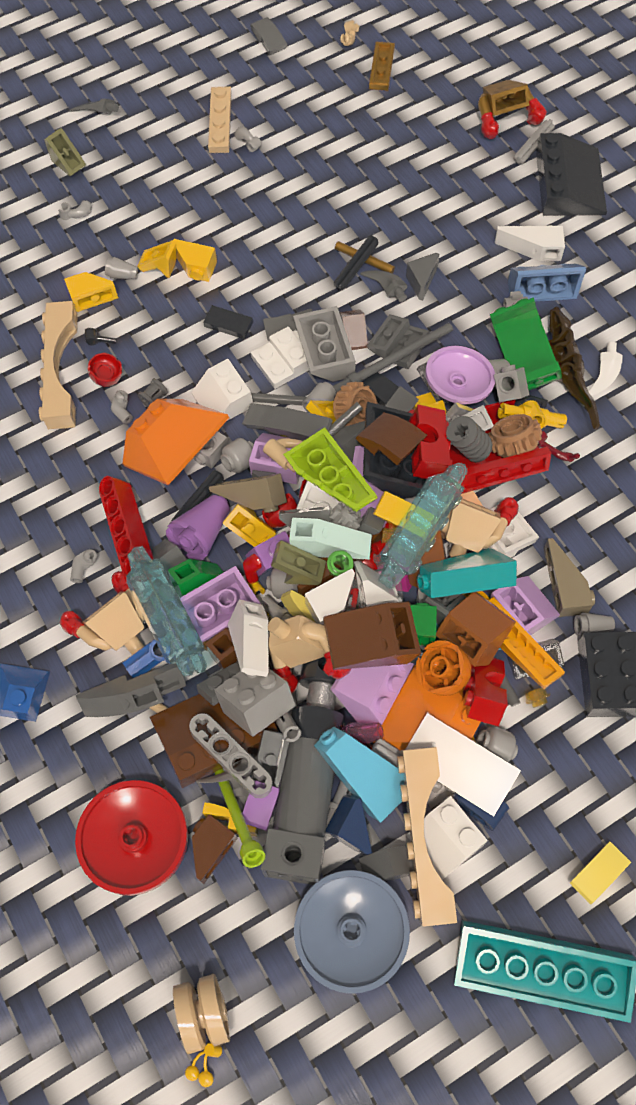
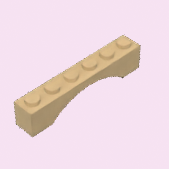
[39,301,77,429]
[397,747,457,926]

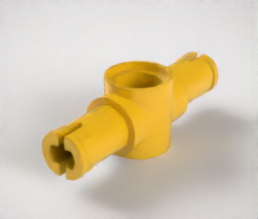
[498,401,567,429]

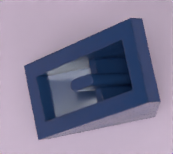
[325,795,372,855]

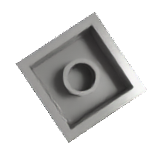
[214,668,296,737]

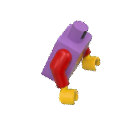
[243,531,290,595]

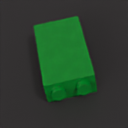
[490,297,562,390]

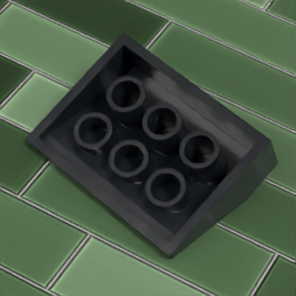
[536,133,607,216]
[363,402,436,505]

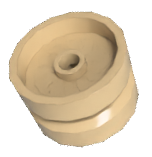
[173,974,230,1054]

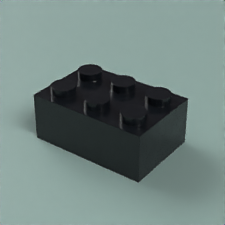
[578,632,636,717]

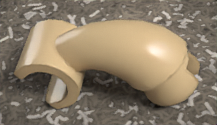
[340,20,359,46]

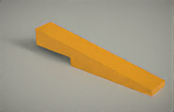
[463,591,565,689]

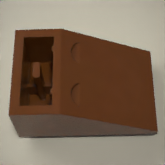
[323,602,421,670]

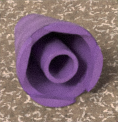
[166,495,230,561]

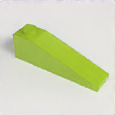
[283,428,378,512]

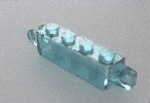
[378,463,468,589]
[126,546,207,677]

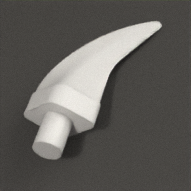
[589,342,622,396]

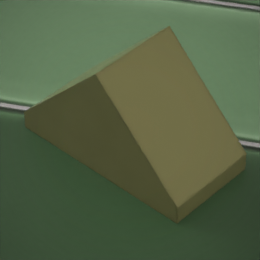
[44,128,86,176]

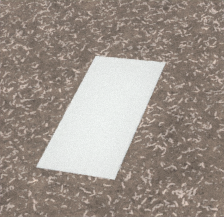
[405,713,521,816]

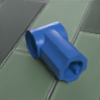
[122,636,172,678]

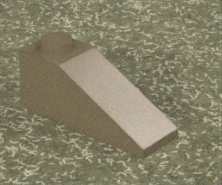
[209,473,287,512]
[544,538,595,617]

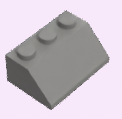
[293,306,356,382]

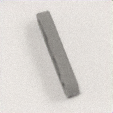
[189,714,272,799]

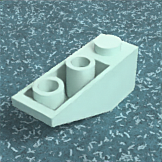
[289,518,372,560]

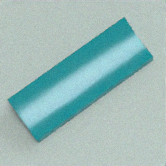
[454,920,636,1023]

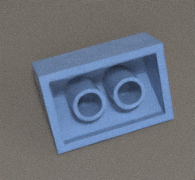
[508,263,586,302]

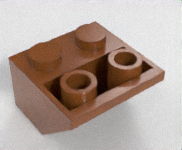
[436,592,516,667]

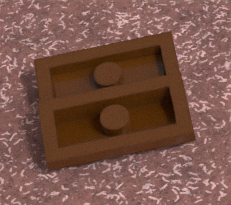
[355,413,427,465]

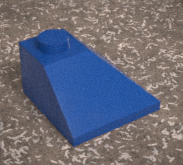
[0,663,50,722]

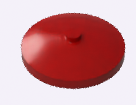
[75,780,188,896]

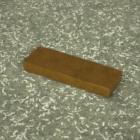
[369,42,395,91]

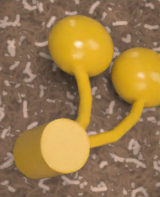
[185,1043,222,1087]

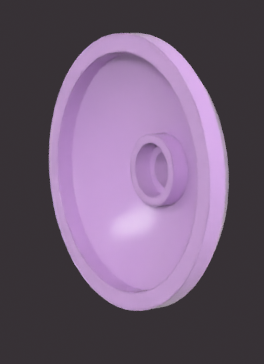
[425,346,495,404]

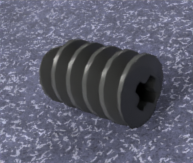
[446,416,493,462]

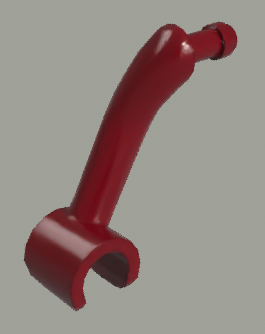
[537,431,580,462]

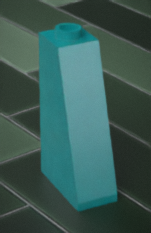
[417,548,517,598]

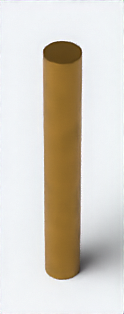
[335,241,395,274]

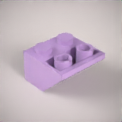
[249,433,302,484]
[490,576,560,635]

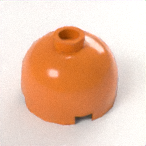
[415,640,471,696]

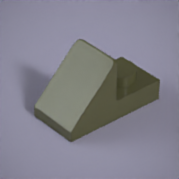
[271,540,326,585]

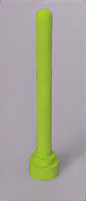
[215,769,265,868]

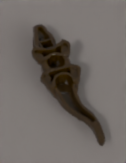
[548,306,600,430]

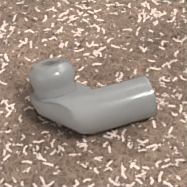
[111,390,133,424]
[70,549,98,583]

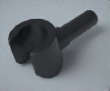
[85,328,116,346]

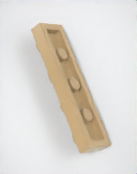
[208,87,232,153]

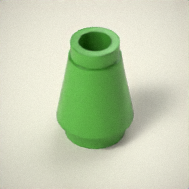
[327,550,353,577]

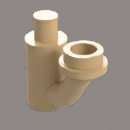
[263,438,303,473]

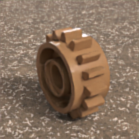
[333,382,377,427]
[489,414,543,458]

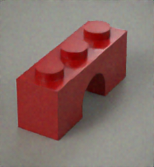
[409,404,453,482]
[463,658,508,727]

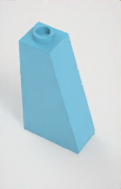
[314,727,405,823]

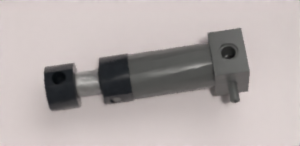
[261,657,345,885]

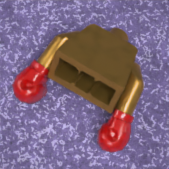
[478,80,547,140]

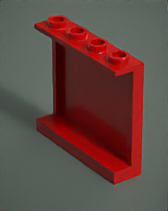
[446,400,551,495]

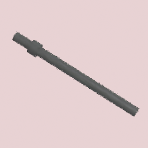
[333,323,453,394]

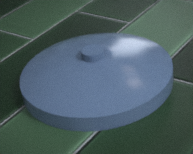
[294,870,410,994]

